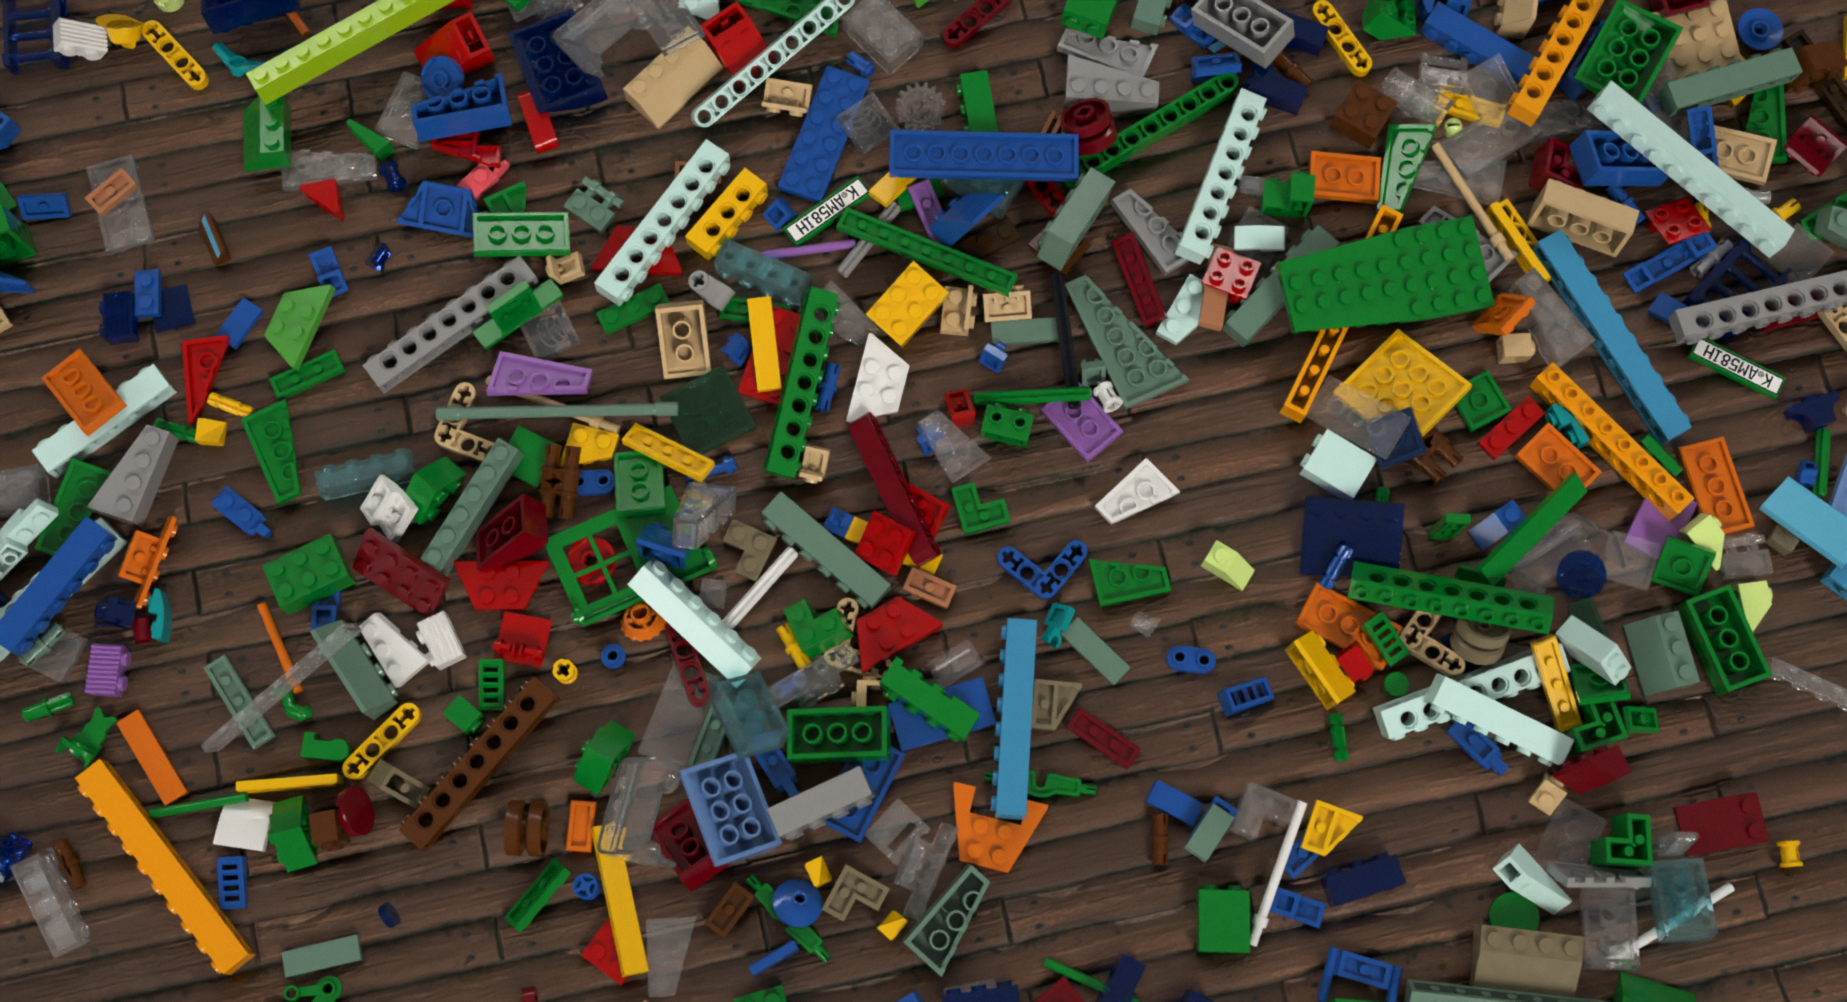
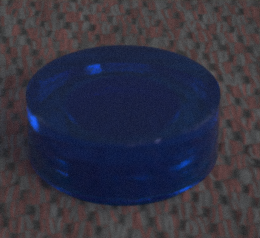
[378,902,401,928]

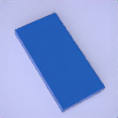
[888,677,996,752]
[825,746,906,843]

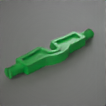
[984,771,1096,798]
[746,874,832,963]

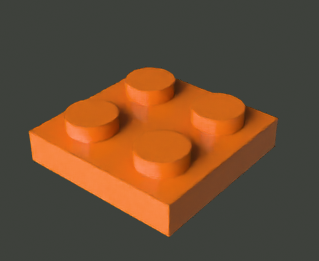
[1471,293,1536,336]

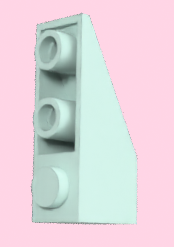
[1492,844,1572,915]

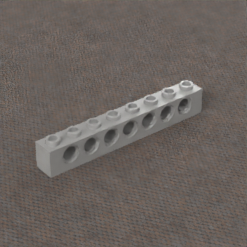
[362,256,540,394]
[1668,270,1847,345]

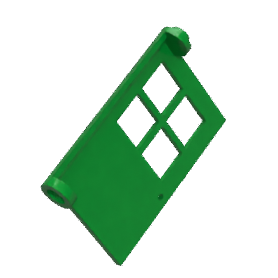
[545,485,718,627]

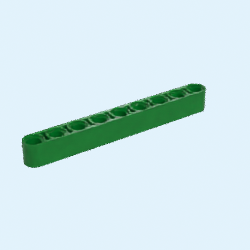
[1062,73,1238,190]

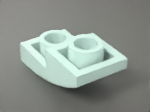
[1234,225,1285,252]

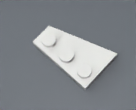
[1094,458,1180,525]
[358,612,433,688]

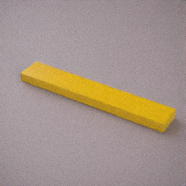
[591,823,649,977]

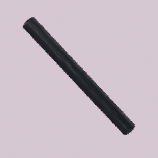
[1050,273,1082,409]

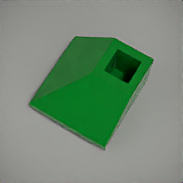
[1362,0,1416,40]

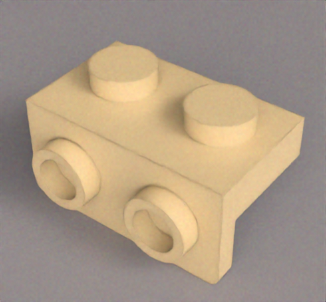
[761,77,813,117]

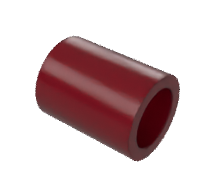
[132,618,153,644]

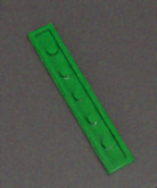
[1476,472,1588,586]

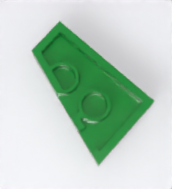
[1088,559,1171,607]

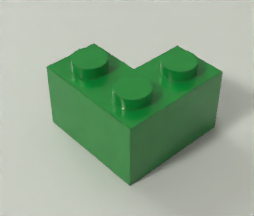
[1259,171,1315,219]
[405,456,467,525]
[783,598,854,659]
[1564,701,1629,756]
[573,720,636,795]
[267,795,318,872]
[1590,813,1653,869]

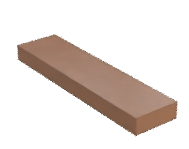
[1198,243,1235,331]

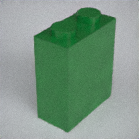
[1196,885,1250,954]

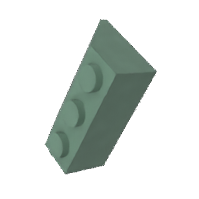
[1622,611,1700,697]

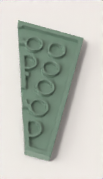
[1065,275,1190,410]

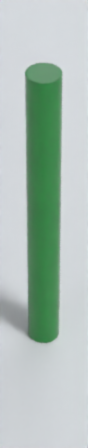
[149,792,249,819]
[1043,957,1140,1002]

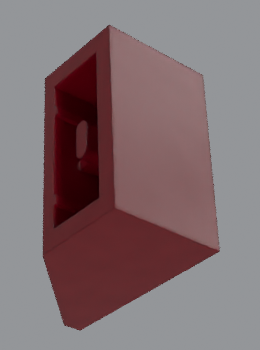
[1552,744,1632,794]

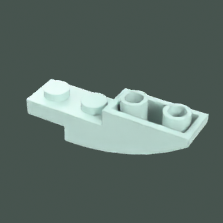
[0,498,59,580]

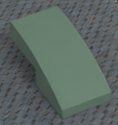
[1184,803,1234,862]

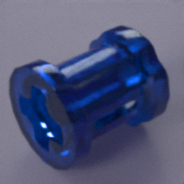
[378,161,407,192]

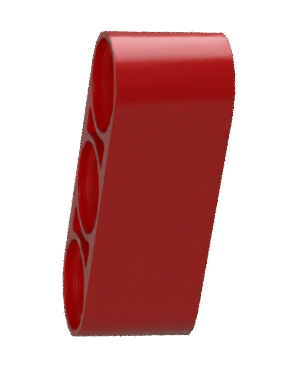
[517,87,560,154]

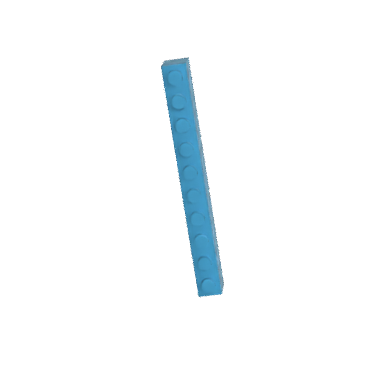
[1532,229,1692,446]

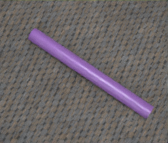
[762,239,855,260]

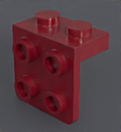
[1784,114,1847,177]

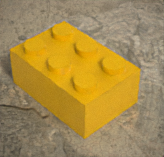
[866,261,950,348]

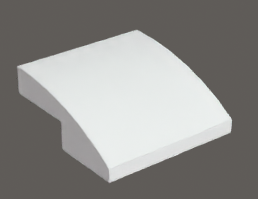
[360,474,418,542]
[213,798,275,852]

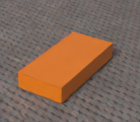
[566,800,597,853]

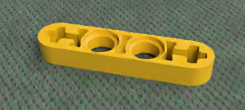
[1311,0,1372,77]
[141,20,209,90]
[342,703,422,780]

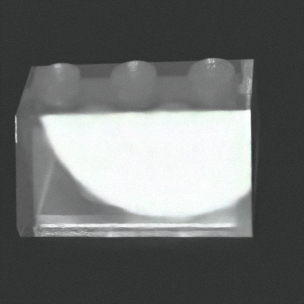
[1379,67,1455,130]

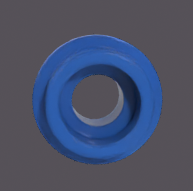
[601,644,626,669]

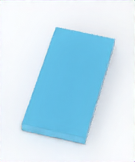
[1759,476,1847,569]

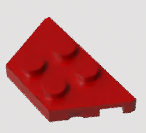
[591,226,683,276]
[454,561,550,611]
[856,596,943,673]

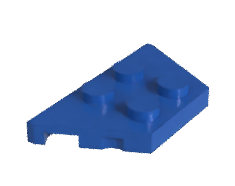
[397,180,479,238]

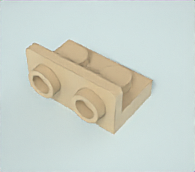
[940,284,977,336]
[981,284,1032,322]

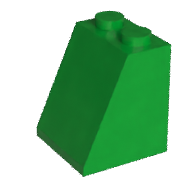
[1060,0,1120,39]

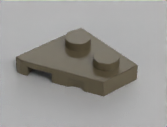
[1031,679,1082,731]

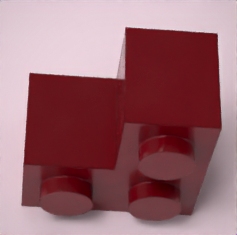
[1528,136,1585,192]

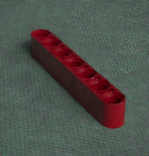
[848,412,941,567]

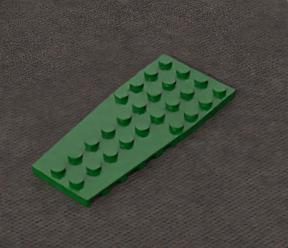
[1276,216,1495,334]

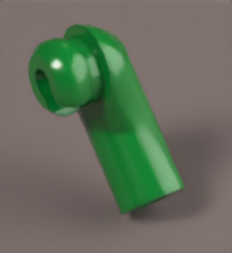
[280,692,313,721]

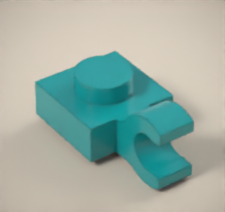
[1041,602,1076,649]

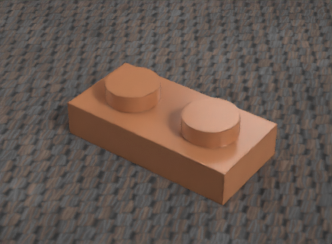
[85,168,139,217]
[903,567,957,609]

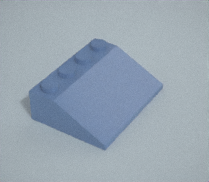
[679,750,782,867]

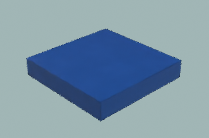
[749,940,800,976]

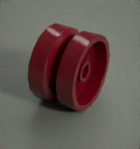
[1060,98,1118,155]

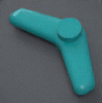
[212,42,265,77]

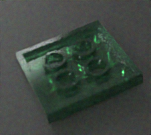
[660,365,756,455]

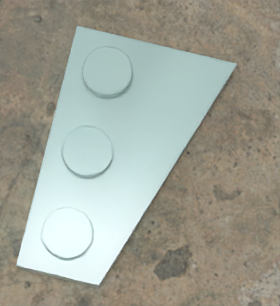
[1156,274,1229,345]

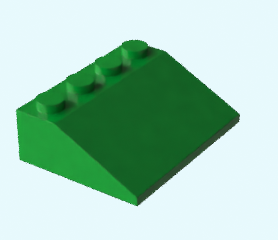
[1574,0,1684,104]

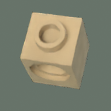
[1496,333,1535,364]

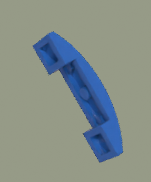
[1622,231,1717,294]

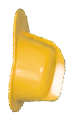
[95,14,145,49]

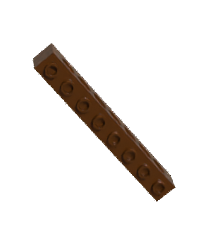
[398,677,560,852]

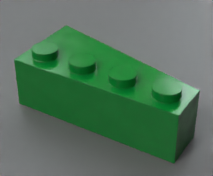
[880,656,980,742]

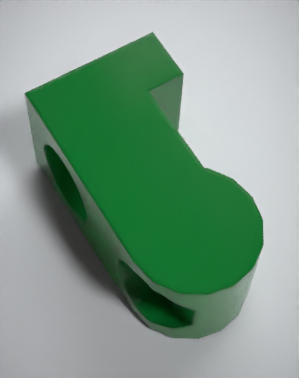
[300,732,353,762]

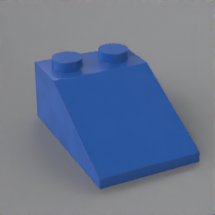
[929,193,1005,247]
[636,523,694,571]

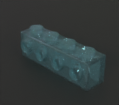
[714,238,813,306]
[314,448,419,501]

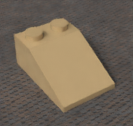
[655,300,712,379]

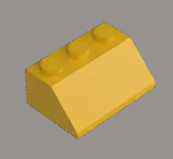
[1285,630,1356,711]

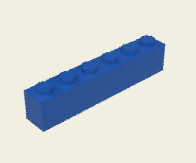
[1420,1,1543,97]
[0,516,118,657]

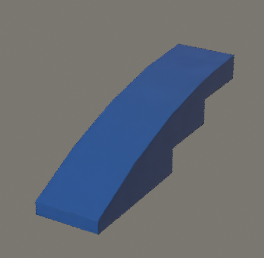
[1686,105,1719,202]

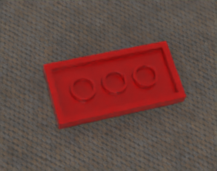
[738,305,800,406]

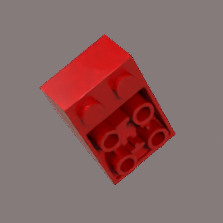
[699,1,777,89]
[414,11,496,75]

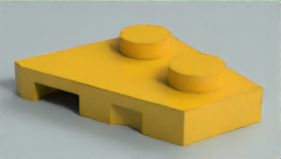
[559,423,620,468]
[1300,800,1363,857]

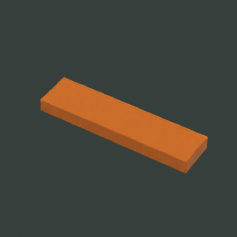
[116,709,190,806]

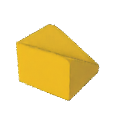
[195,418,227,446]
[805,856,832,888]
[877,910,907,941]

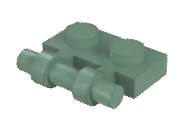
[563,176,625,234]

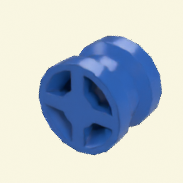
[572,873,601,900]

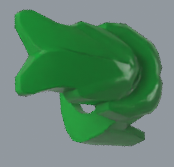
[55,707,117,770]

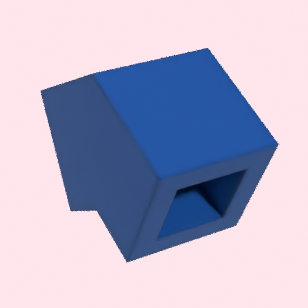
[1795,460,1819,488]

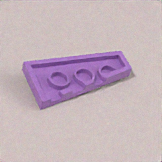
[486,351,593,396]

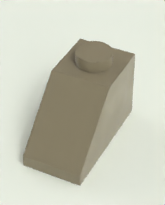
[367,759,430,809]

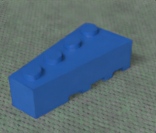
[411,72,512,142]

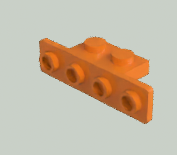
[117,516,178,609]

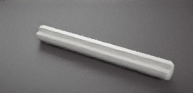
[722,546,798,629]

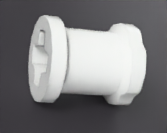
[1093,381,1123,413]

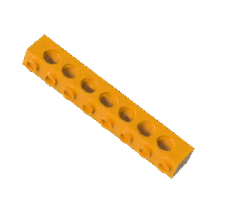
[1507,0,1604,127]
[1529,362,1695,521]

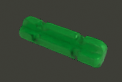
[153,418,197,444]
[1328,713,1349,762]

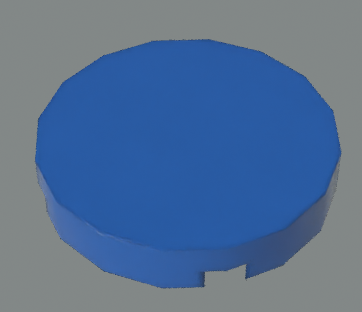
[420,56,464,99]

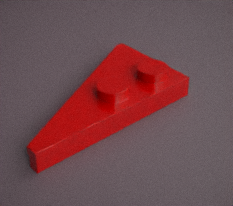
[182,335,230,424]

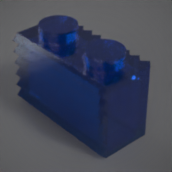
[99,290,140,345]

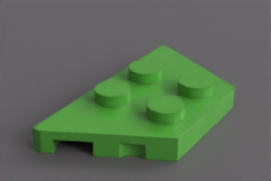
[264,284,336,371]

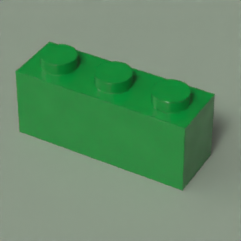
[956,70,998,132]

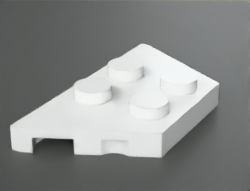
[846,333,910,423]

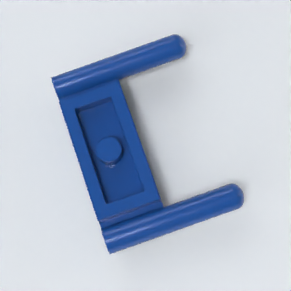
[1317,947,1404,1002]

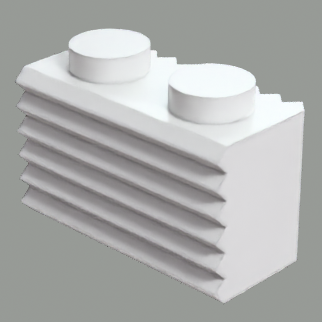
[53,17,108,61]
[416,611,467,670]

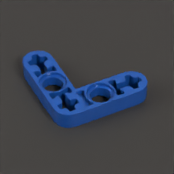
[997,540,1087,600]

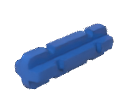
[1319,544,1353,590]

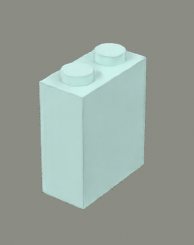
[1299,429,1377,504]
[1555,615,1632,686]

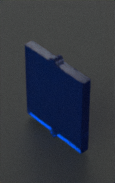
[152,284,195,333]

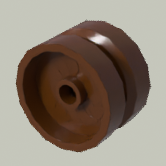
[504,800,549,857]

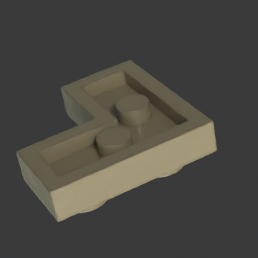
[723,519,777,583]
[822,865,890,922]

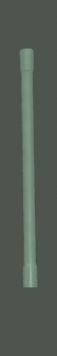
[436,402,679,421]

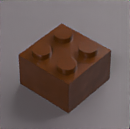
[1330,79,1398,149]

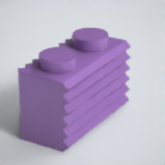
[85,643,131,697]

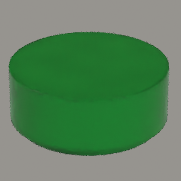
[1383,672,1409,698]

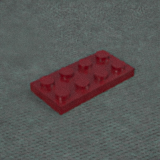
[352,528,451,618]

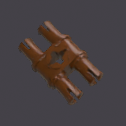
[1410,427,1464,484]
[537,444,582,520]

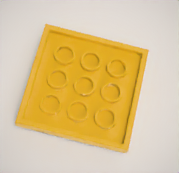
[1334,329,1472,437]

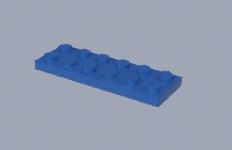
[778,65,870,203]

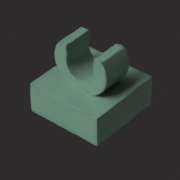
[1080,358,1106,386]

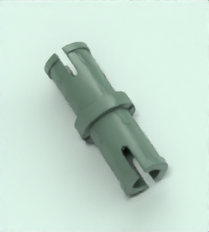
[18,621,68,668]

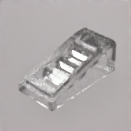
[1655,832,1699,856]

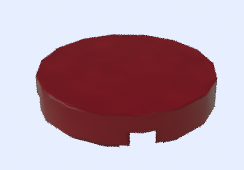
[336,786,375,837]

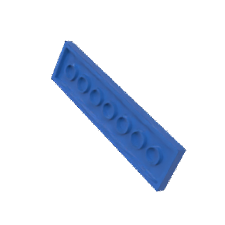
[889,130,1079,182]

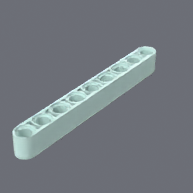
[691,0,855,127]

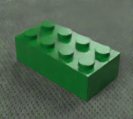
[1675,584,1773,697]
[787,706,891,764]

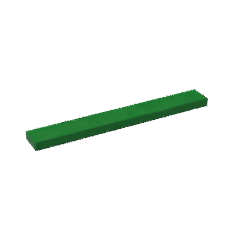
[836,207,1018,298]

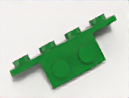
[473,279,563,350]

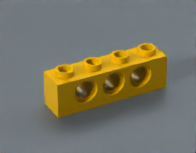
[685,167,768,261]

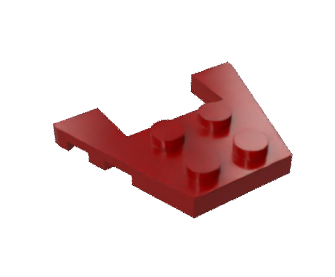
[431,88,508,168]

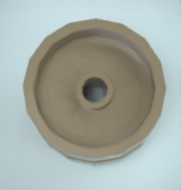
[1450,618,1513,665]

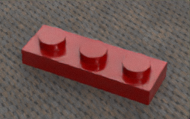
[1477,396,1546,461]

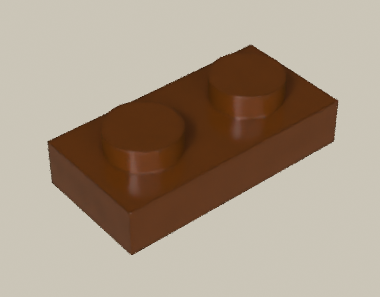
[704,882,755,939]

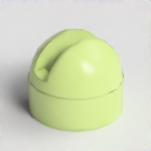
[1442,118,1462,138]

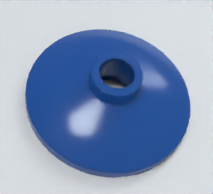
[1737,8,1784,51]
[772,879,823,928]

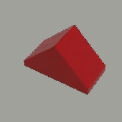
[299,179,345,221]
[943,389,976,429]

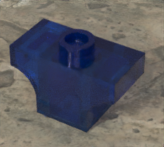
[1783,390,1840,434]
[94,596,137,629]
[0,832,33,883]

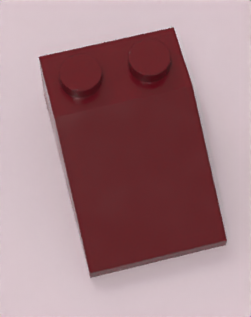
[475,494,548,571]
[1673,792,1769,857]
[647,798,731,892]

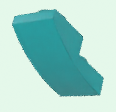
[1545,403,1590,449]
[148,588,172,644]

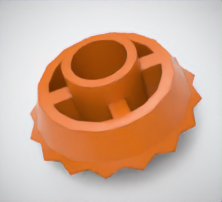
[621,601,667,642]

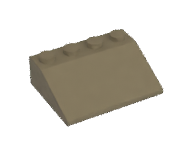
[1470,923,1584,997]

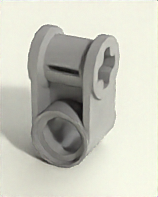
[688,270,735,312]

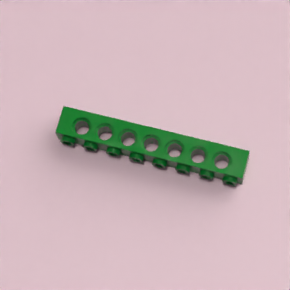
[762,286,840,480]
[1348,561,1554,634]

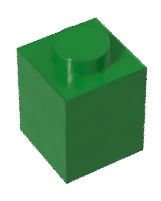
[442,695,486,736]

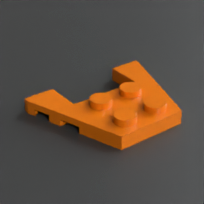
[953,782,1049,873]

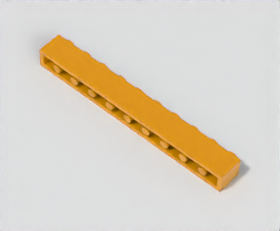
[1279,204,1404,424]
[75,759,256,975]

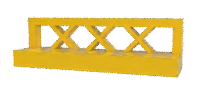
[1485,198,1551,289]

